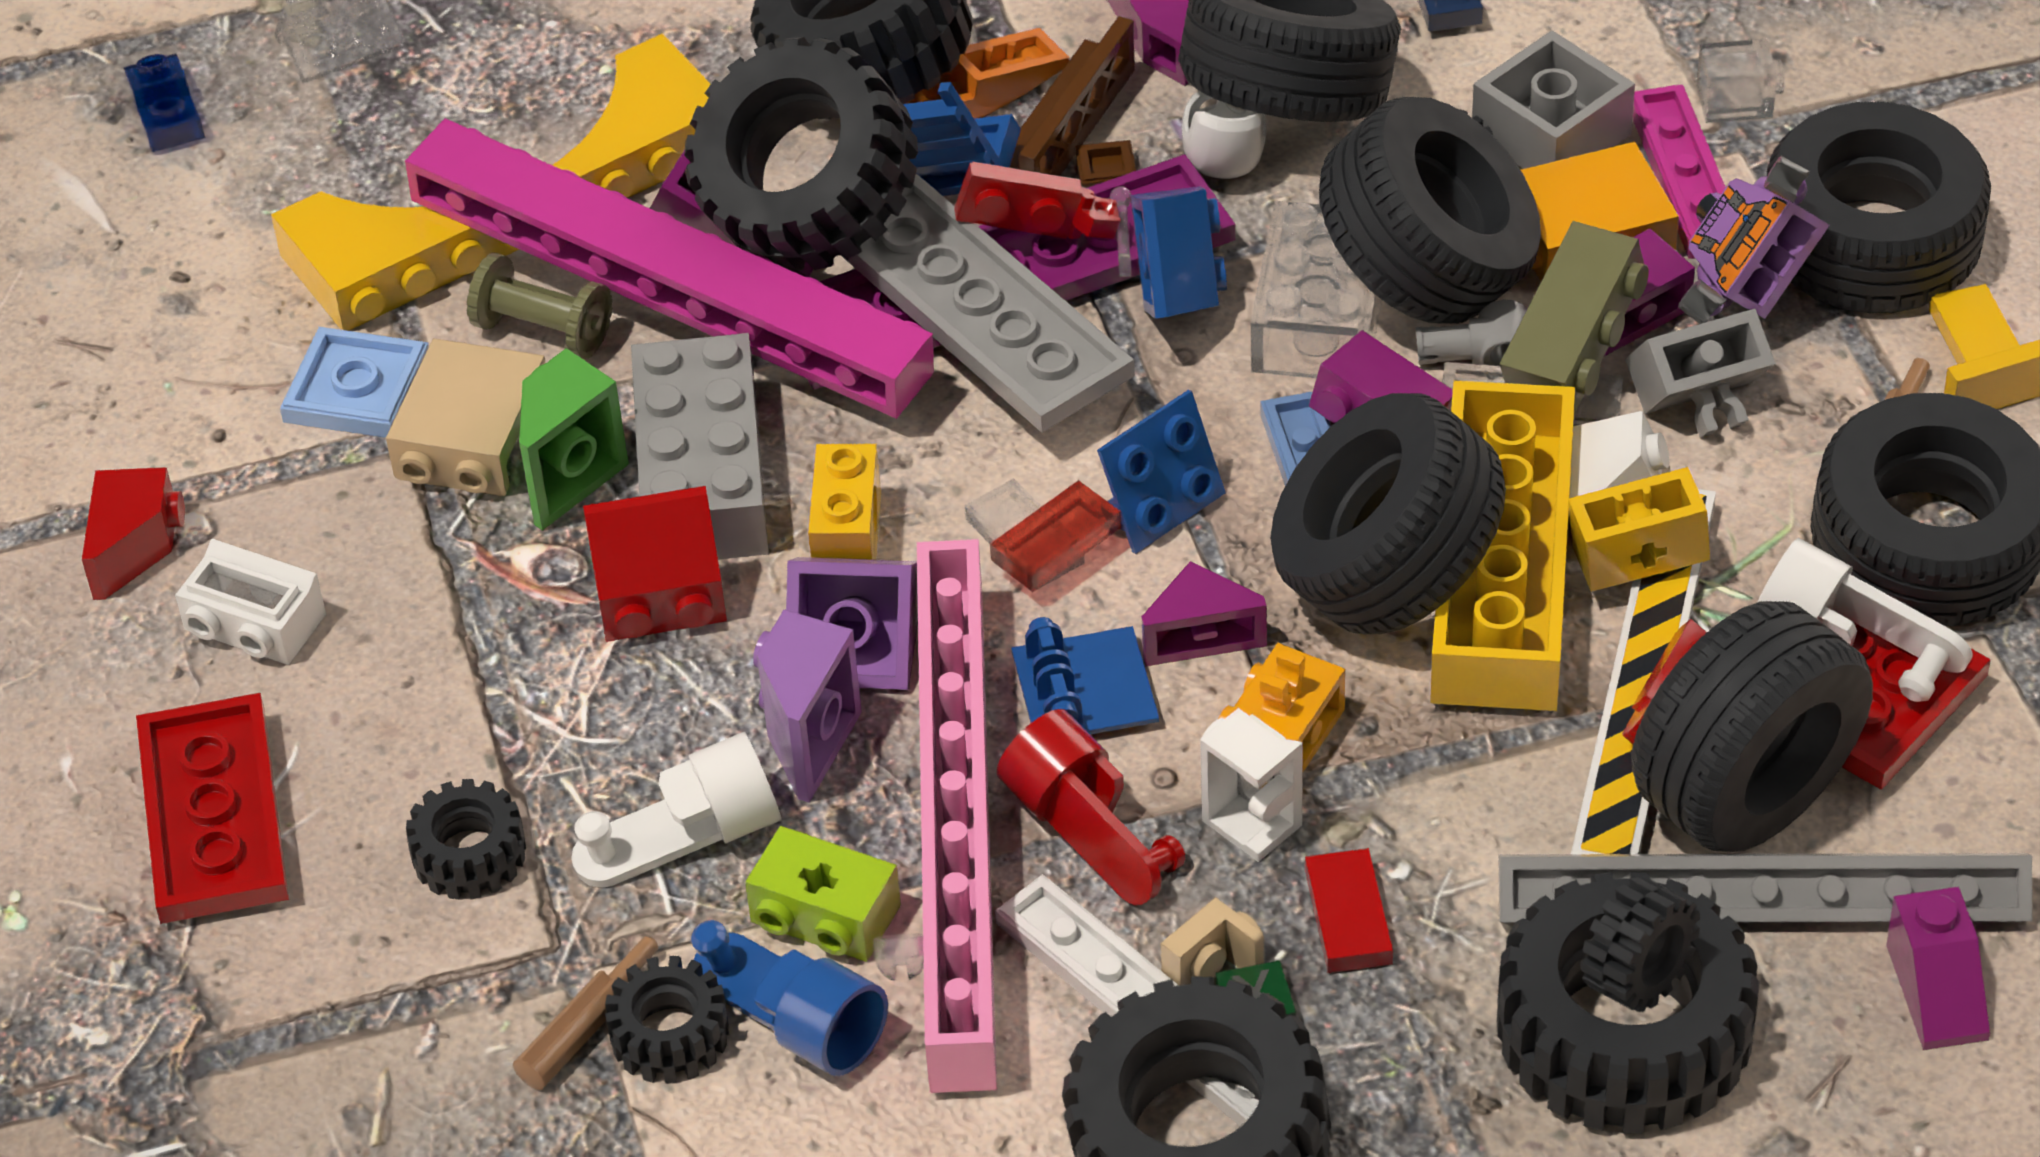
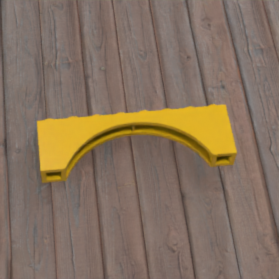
[271,33,711,331]

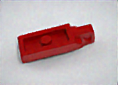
[954,162,1121,239]

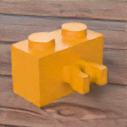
[1218,643,1345,787]

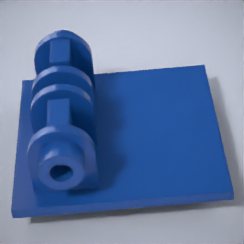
[1097,390,1226,554]
[1011,617,1159,734]

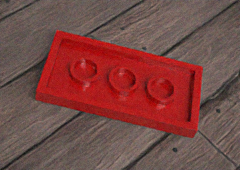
[136,693,289,924]

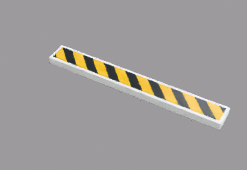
[1571,489,1716,854]

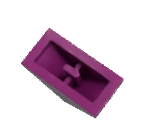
[1141,561,1267,667]

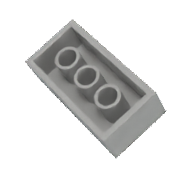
[631,333,769,559]

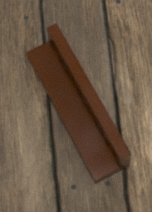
[1009,16,1135,176]

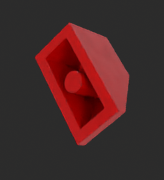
[82,467,185,600]

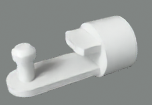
[1758,538,1973,702]
[572,732,782,888]

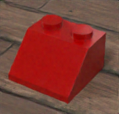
[583,486,727,642]

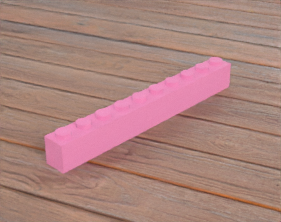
[917,539,997,1093]

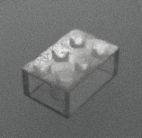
[1251,200,1382,378]

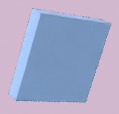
[280,327,429,438]

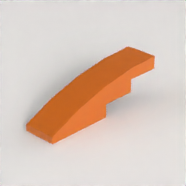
[905,27,1070,119]

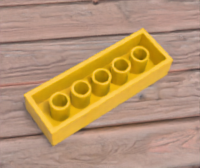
[1430,380,1575,711]

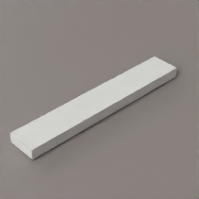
[995,874,1259,1127]

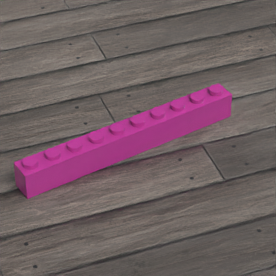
[405,118,934,419]

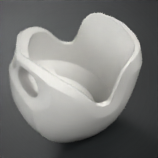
[1182,91,1266,179]

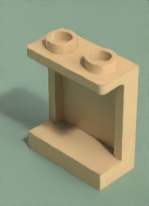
[386,338,546,496]

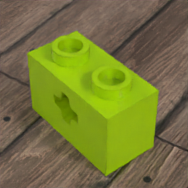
[745,825,901,962]

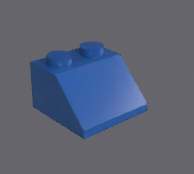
[1131,186,1227,318]

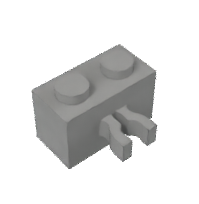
[1625,309,1776,438]

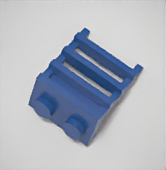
[903,82,1021,196]

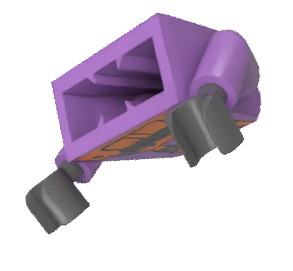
[1678,156,1830,324]

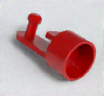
[996,709,1185,905]

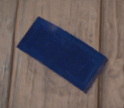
[123,53,206,152]

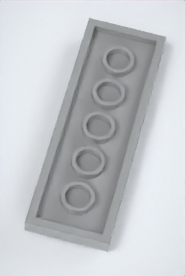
[841,174,1135,433]

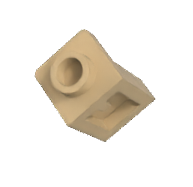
[1161,897,1264,985]

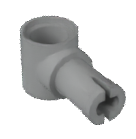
[1416,300,1528,378]

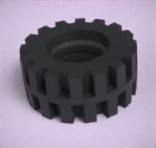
[406,779,526,900]

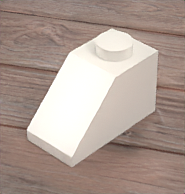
[1569,411,1669,517]

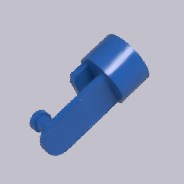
[691,920,888,1076]

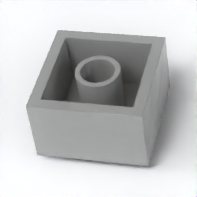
[1472,30,1635,169]

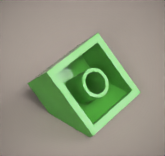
[519,348,629,531]

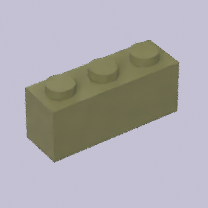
[1499,221,1649,415]

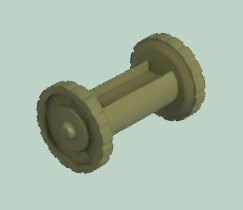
[467,253,612,359]

